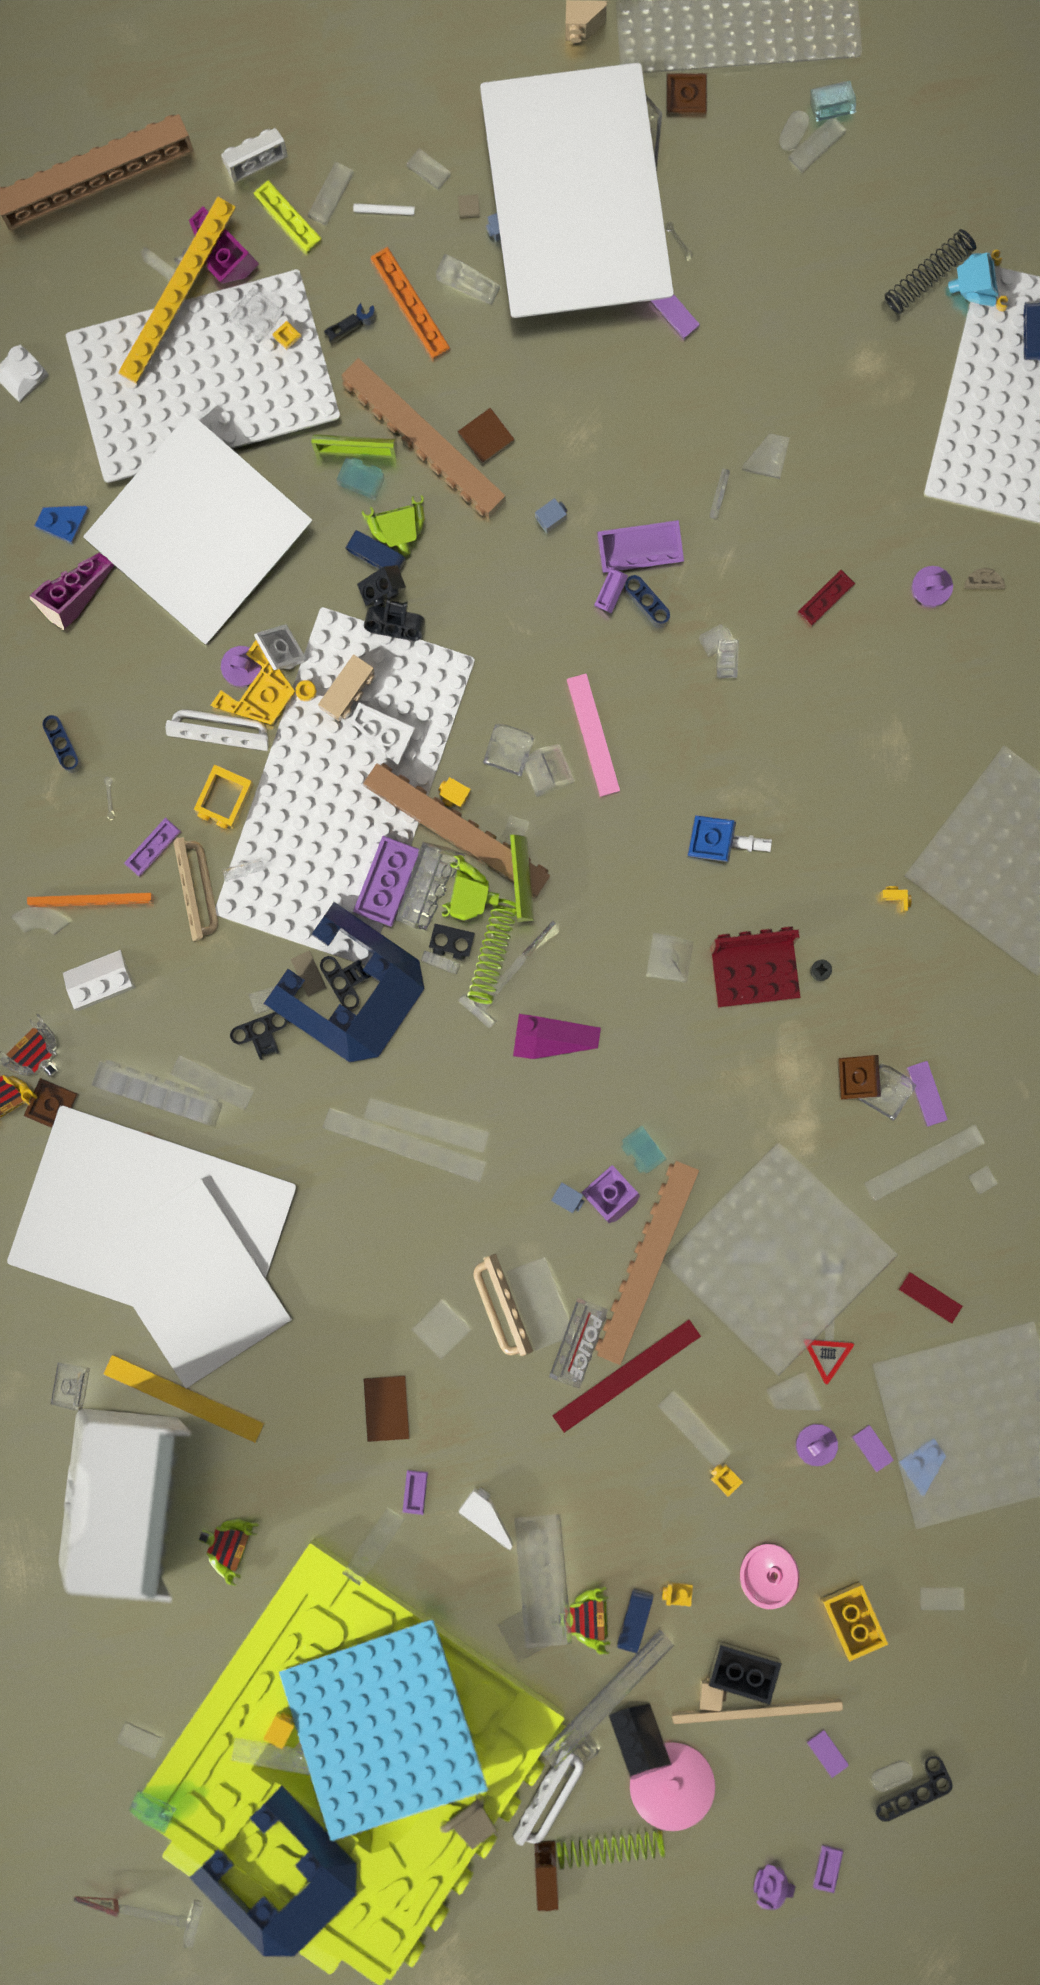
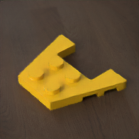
[211,640,296,725]

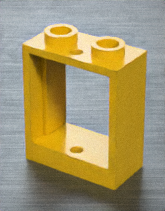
[194,765,254,829]

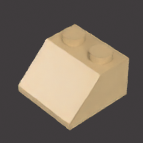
[565,0,607,43]

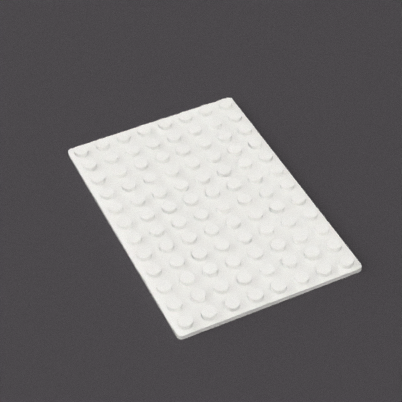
[480,63,673,318]
[924,266,1040,523]
[66,270,340,483]
[7,1106,296,1306]

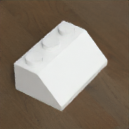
[221,128,288,183]
[63,950,136,1011]

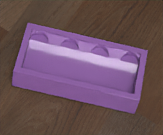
[597,520,684,573]

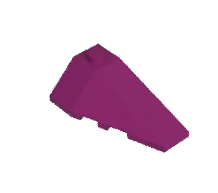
[189,206,259,284]
[29,552,114,629]
[513,1014,601,1059]

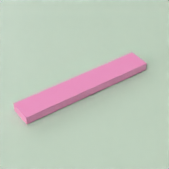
[567,674,620,797]

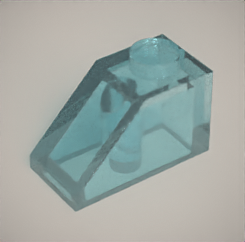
[128,1790,177,1833]

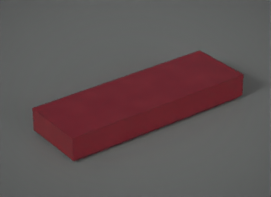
[797,569,856,627]
[898,1272,963,1324]

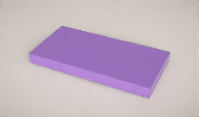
[353,836,421,927]

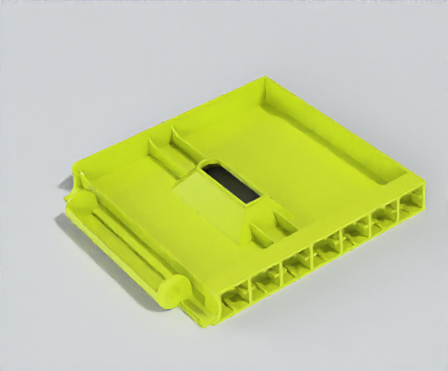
[133,1539,569,1985]

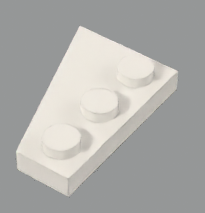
[350,703,415,766]

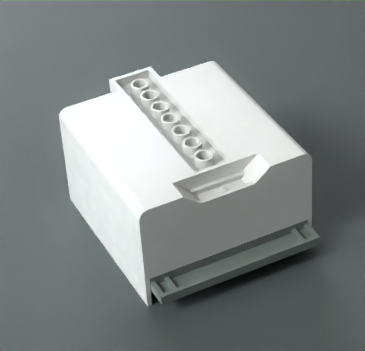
[59,1409,191,1602]

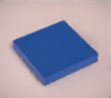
[688,815,736,862]

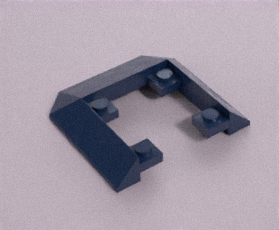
[263,902,425,1062]
[189,1785,357,1957]

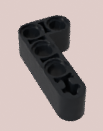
[873,1752,953,1822]

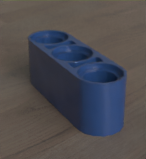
[1023,302,1040,360]
[345,530,406,571]
[625,575,670,628]
[42,715,82,773]
[617,1589,654,1654]

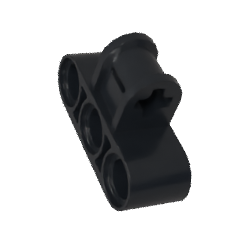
[363,598,425,641]
[320,956,371,1011]
[230,1012,289,1060]

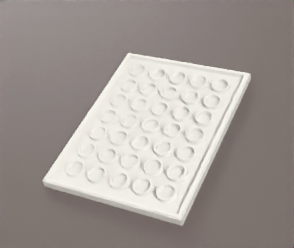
[95,1179,292,1388]

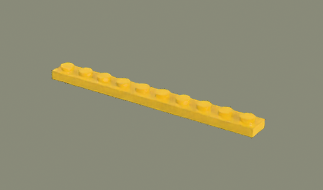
[118,197,236,384]

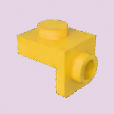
[880,886,912,913]
[710,1464,743,1497]

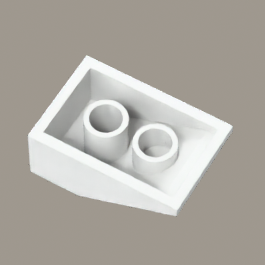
[459,1488,513,1550]

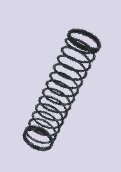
[884,229,977,314]

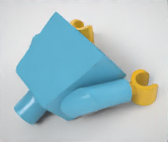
[948,250,1008,312]

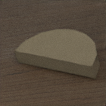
[964,568,1006,589]

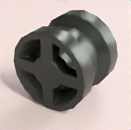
[810,959,832,981]

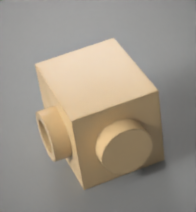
[699,1677,727,1711]

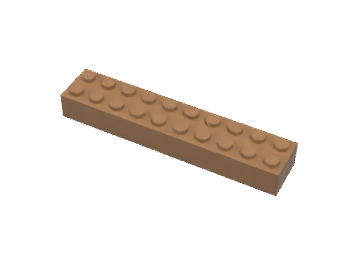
[0,114,194,230]

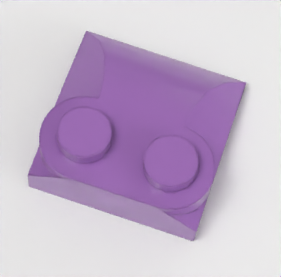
[581,1165,640,1223]

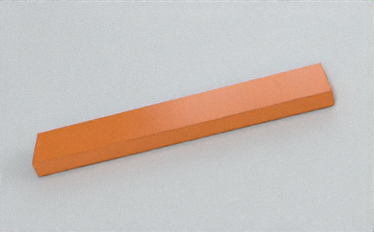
[370,247,450,360]
[27,893,154,908]

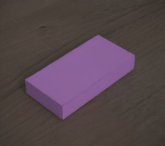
[594,568,628,613]
[852,1425,894,1472]
[402,1470,428,1515]
[806,1729,849,1778]
[813,1844,844,1893]

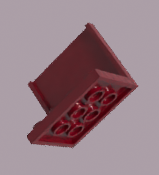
[710,926,801,1008]

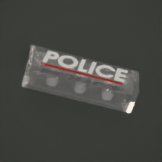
[549,1298,608,1389]

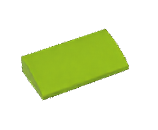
[311,434,397,457]
[510,834,534,922]

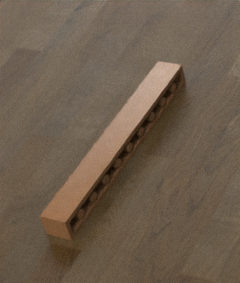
[341,358,506,518]
[363,763,551,898]
[595,1161,699,1365]

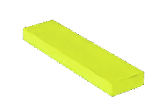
[253,180,322,253]

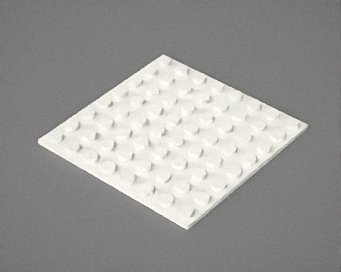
[83,412,313,645]

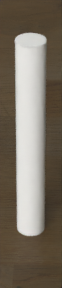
[354,204,415,215]

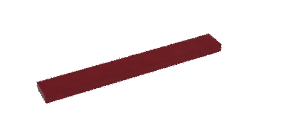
[552,1319,701,1433]

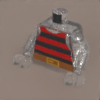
[0,1014,58,1078]

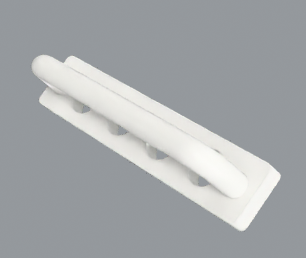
[165,709,269,751]
[513,1744,584,1846]

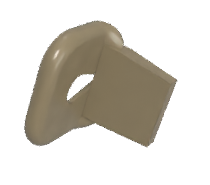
[440,1794,496,1850]

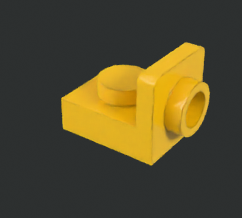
[662,1582,693,1607]

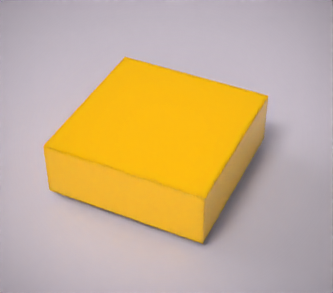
[272,321,301,350]

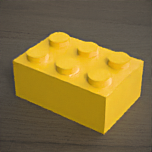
[821,1582,888,1662]

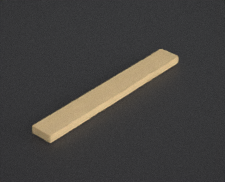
[672,1699,843,1724]

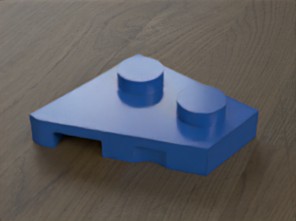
[34,506,89,544]

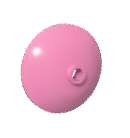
[740,1544,800,1609]

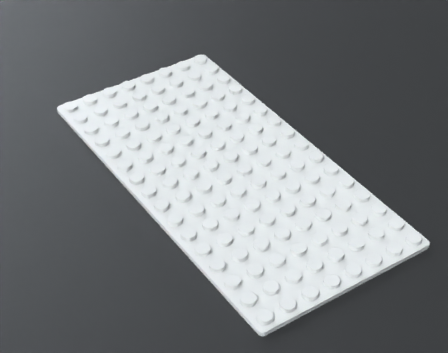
[215,608,474,966]

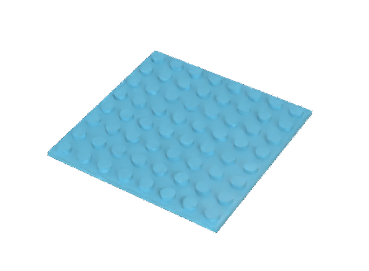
[279,1620,488,1841]

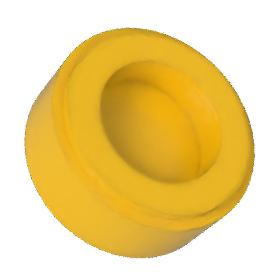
[295,680,317,702]

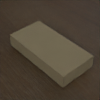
[291,951,327,997]

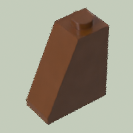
[534,1841,559,1912]

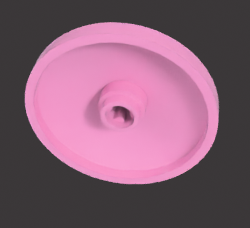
[630,1742,715,1831]

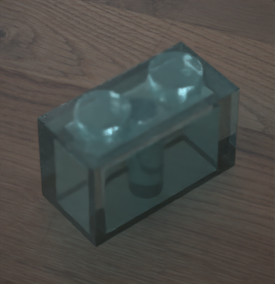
[810,81,856,122]
[336,458,385,500]
[621,1126,666,1174]

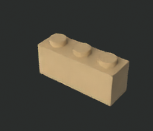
[318,654,375,722]

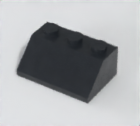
[708,1641,782,1705]
[608,1703,672,1780]

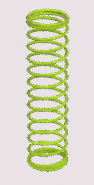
[467,898,517,1004]
[556,1830,665,1870]

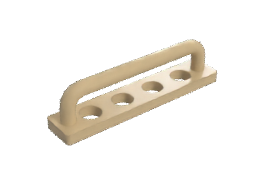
[174,837,218,941]
[473,1254,533,1356]

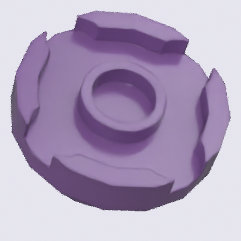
[911,566,953,608]
[221,646,262,688]
[796,1424,838,1466]
[754,1865,796,1910]

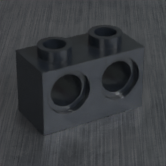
[357,565,406,606]
[429,923,475,961]

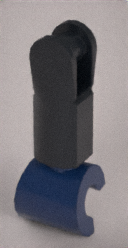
[324,303,377,344]

